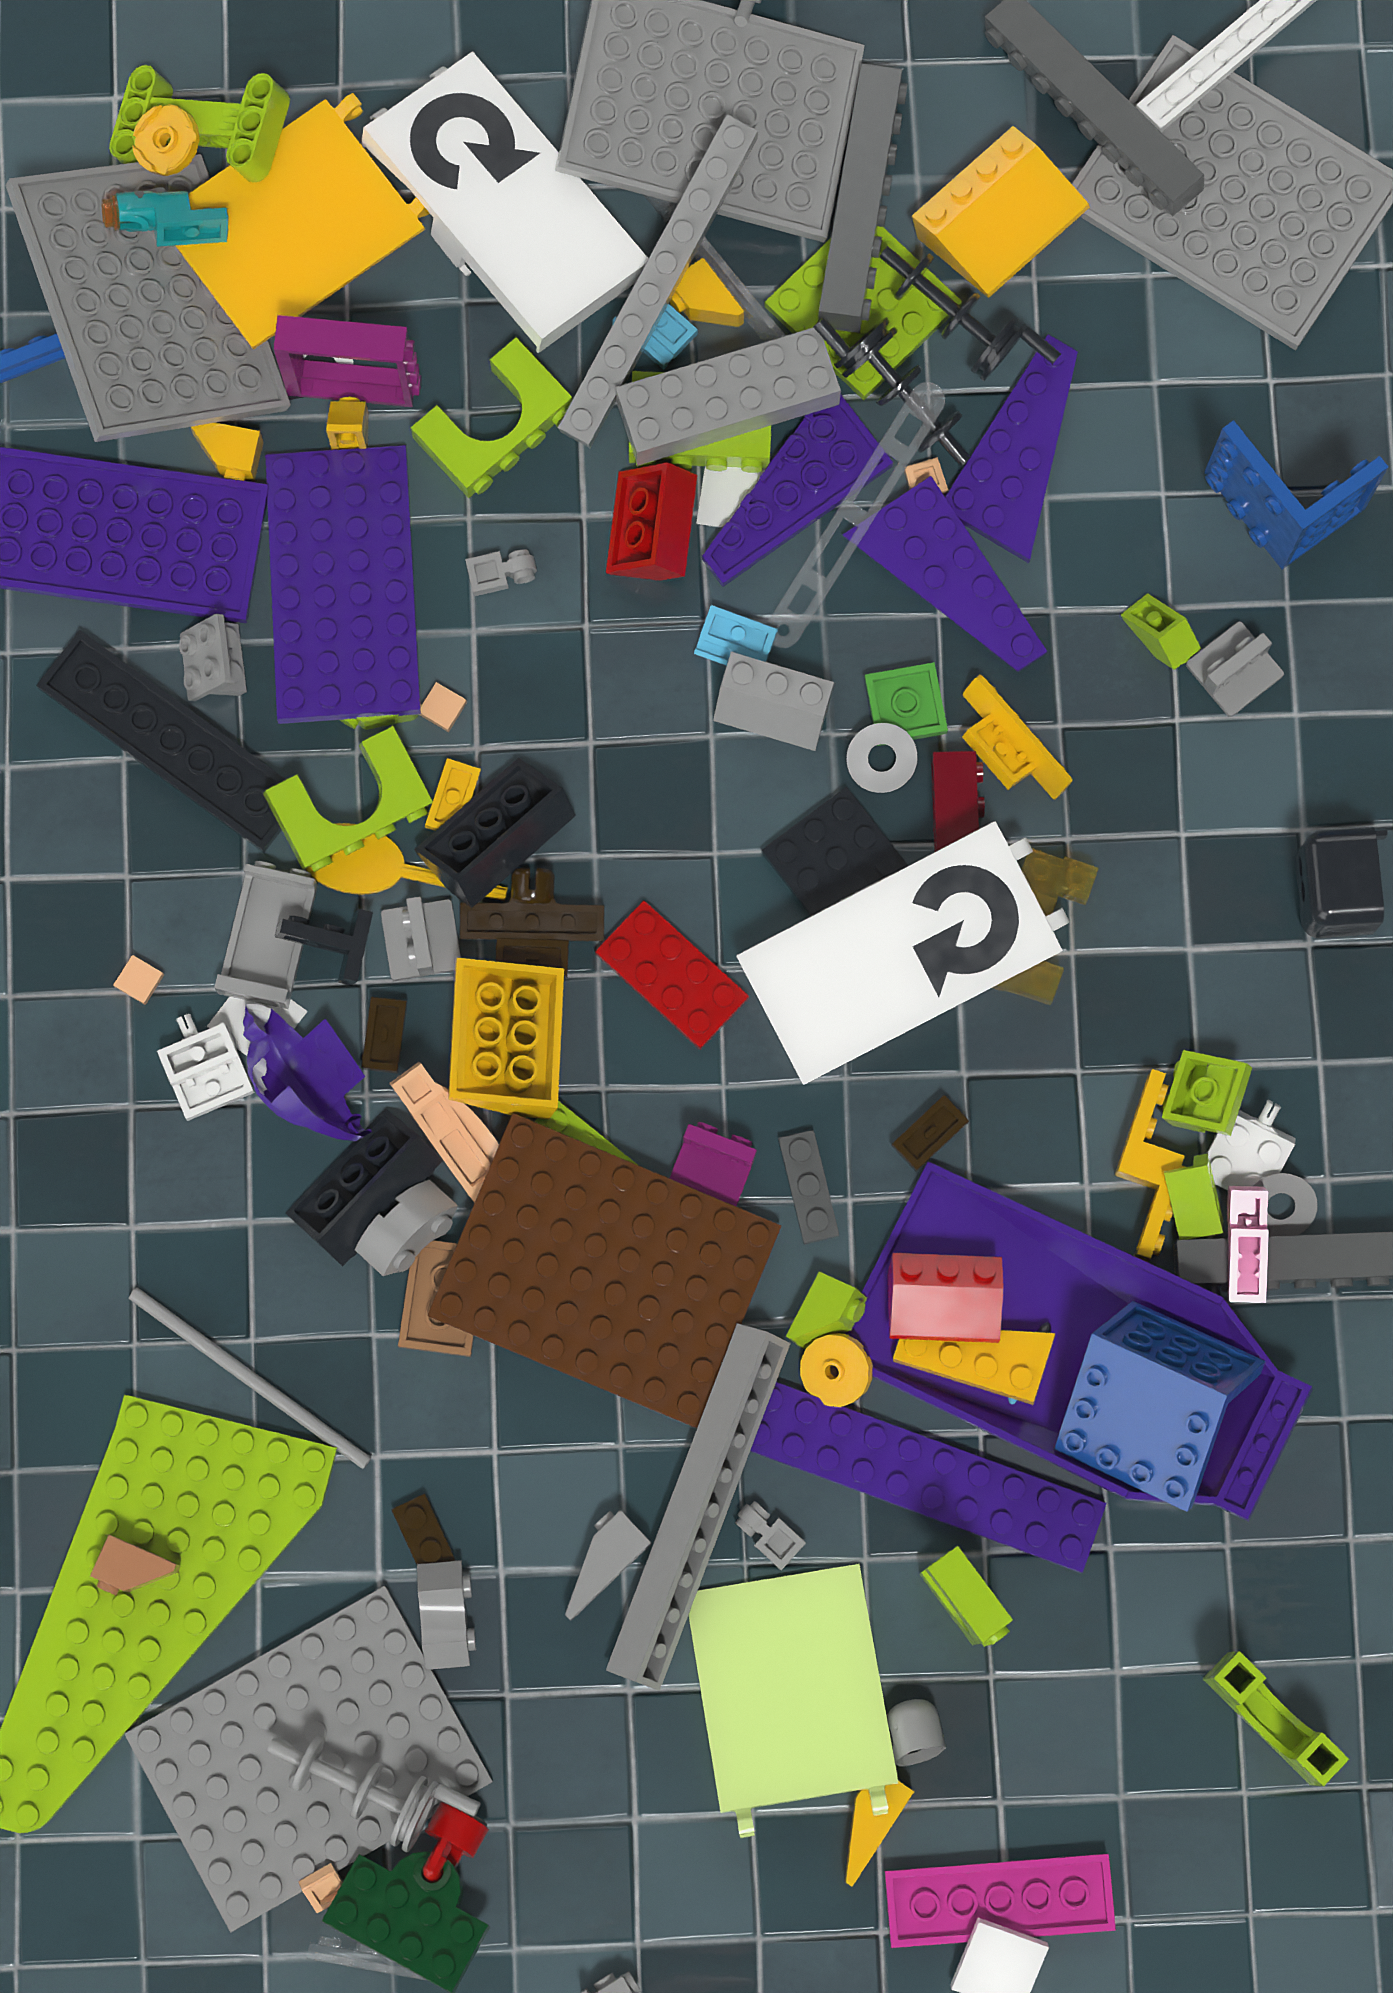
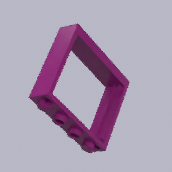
[273,315,422,407]

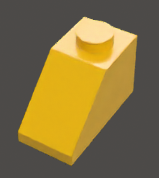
[670,258,744,327]
[326,397,369,450]
[191,423,263,482]

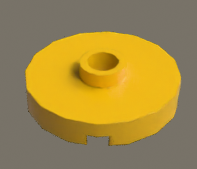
[133,105,200,176]
[800,1333,873,1407]

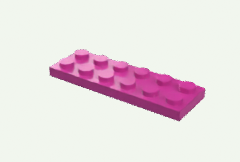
[884,1854,1116,1948]

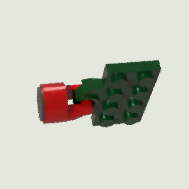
[322,1802,490,1993]

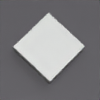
[950,1918,1049,1993]

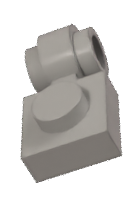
[465,550,537,597]
[735,1501,806,1570]

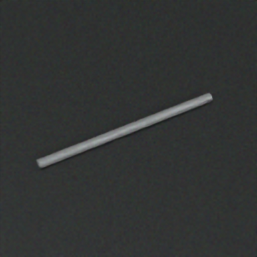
[128,1287,371,1469]

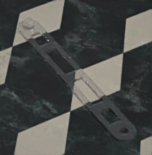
[767,382,945,648]

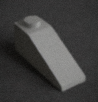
[565,1510,651,1621]

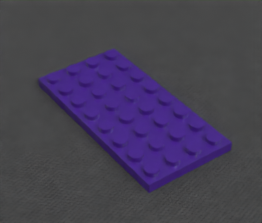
[265,445,421,724]
[0,447,269,623]

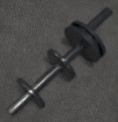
[879,246,1061,381]
[813,317,971,467]

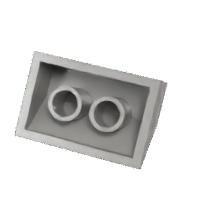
[713,652,835,751]

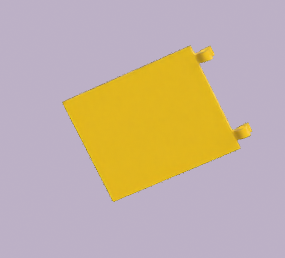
[175,93,430,350]

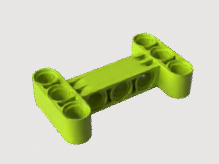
[109,65,290,183]

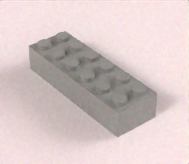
[616,328,841,466]

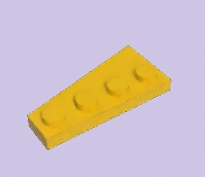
[893,1330,1055,1405]

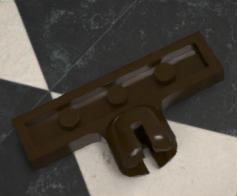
[460,868,605,941]

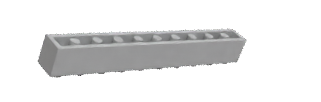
[558,114,758,449]
[606,1323,791,1691]

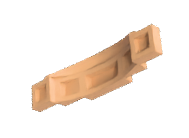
[389,1062,499,1203]

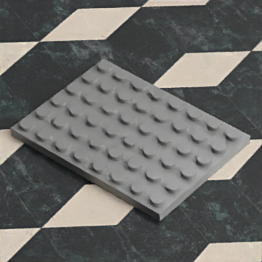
[555,0,865,242]
[1072,35,1393,351]
[5,154,291,442]
[125,1586,493,1932]

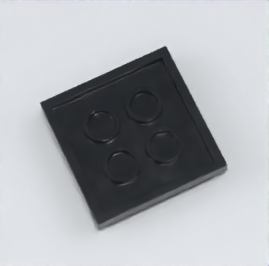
[761,787,909,916]

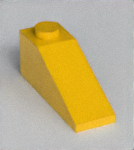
[845,1781,914,1887]

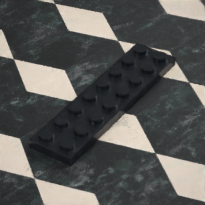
[36,630,286,853]

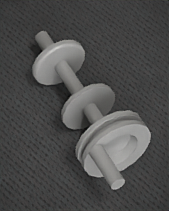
[267,1734,481,1852]

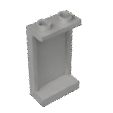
[214,861,318,1009]

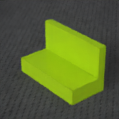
[1164,1153,1224,1240]

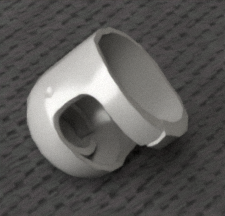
[887,1699,946,1767]

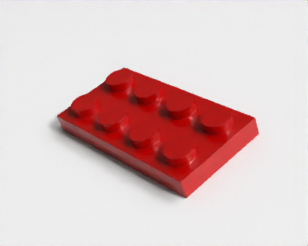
[595,900,749,1050]

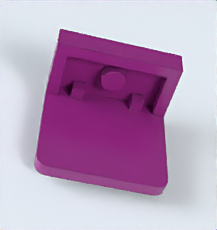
[669,1122,757,1207]

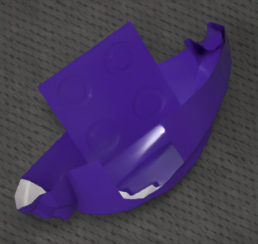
[243,1004,372,1141]

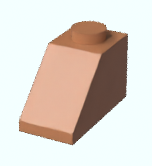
[90,1535,181,1596]

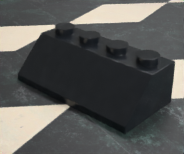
[414,758,576,908]
[285,1108,443,1267]

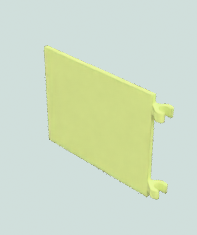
[689,1564,898,1838]

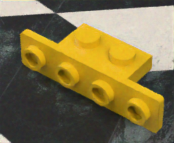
[962,675,1073,799]

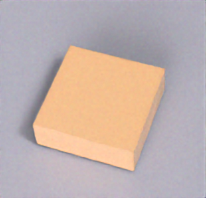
[903,457,948,494]
[418,682,467,732]
[113,955,164,1005]
[298,1863,343,1913]

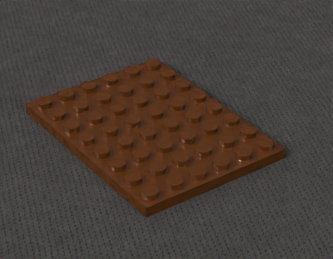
[427,1113,781,1429]

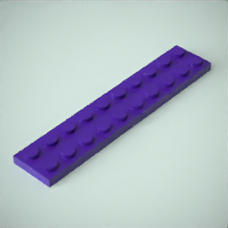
[750,1382,1107,1573]

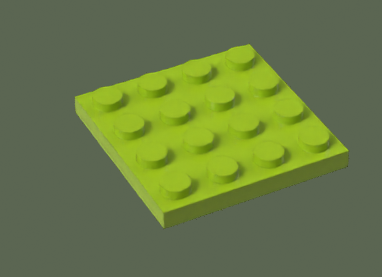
[764,226,962,400]

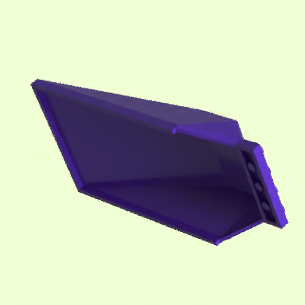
[843,1162,1313,1522]

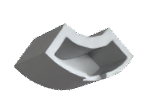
[355,1180,458,1276]
[417,1561,476,1670]

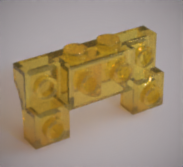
[992,848,1099,1005]

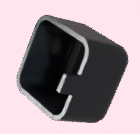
[1295,827,1388,938]

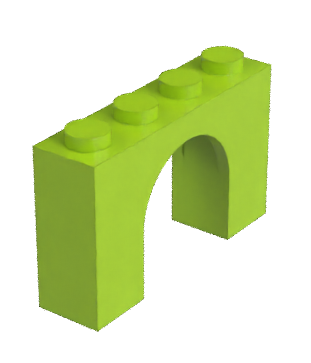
[411,337,573,498]
[629,371,771,473]
[263,726,433,872]
[919,1546,1013,1647]
[1203,1651,1349,1787]

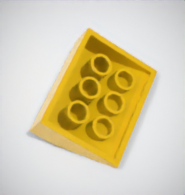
[912,126,1090,298]
[448,958,564,1119]

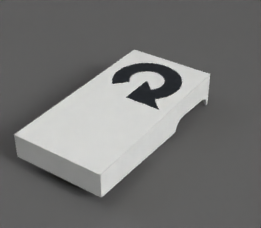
[361,51,649,353]
[736,821,1070,1085]

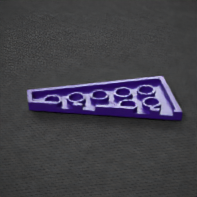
[945,334,1078,563]
[843,476,1048,672]

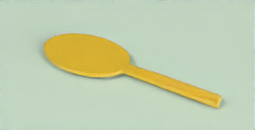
[305,823,508,902]

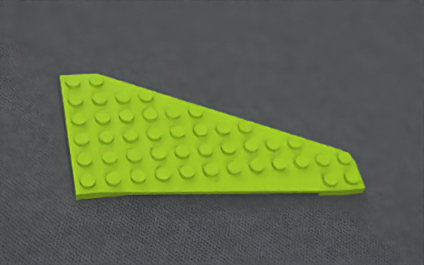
[0,1394,337,1833]

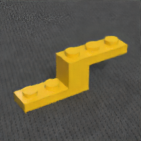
[1114,1069,1185,1262]

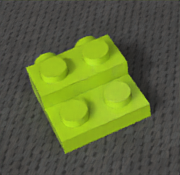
[1162,1050,1253,1136]

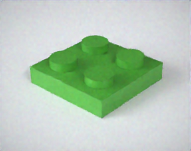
[864,662,948,746]

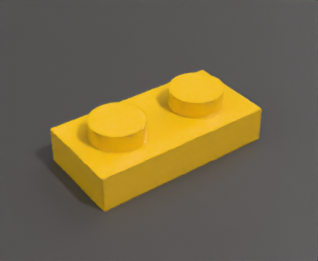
[425,758,481,831]

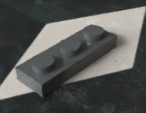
[778,1130,839,1245]

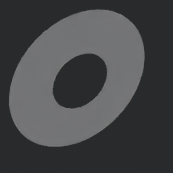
[847,723,917,793]
[1253,1173,1317,1237]

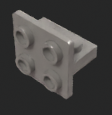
[179,614,247,701]
[1186,622,1284,717]
[381,896,461,981]

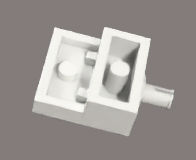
[157,1014,255,1121]
[1207,1100,1296,1190]

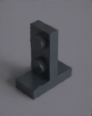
[275,909,373,986]

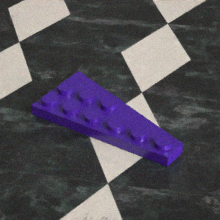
[702,395,893,587]

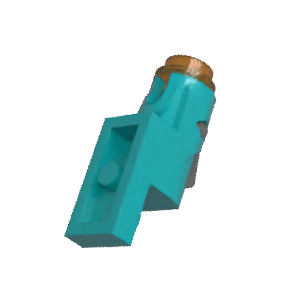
[101,187,228,247]

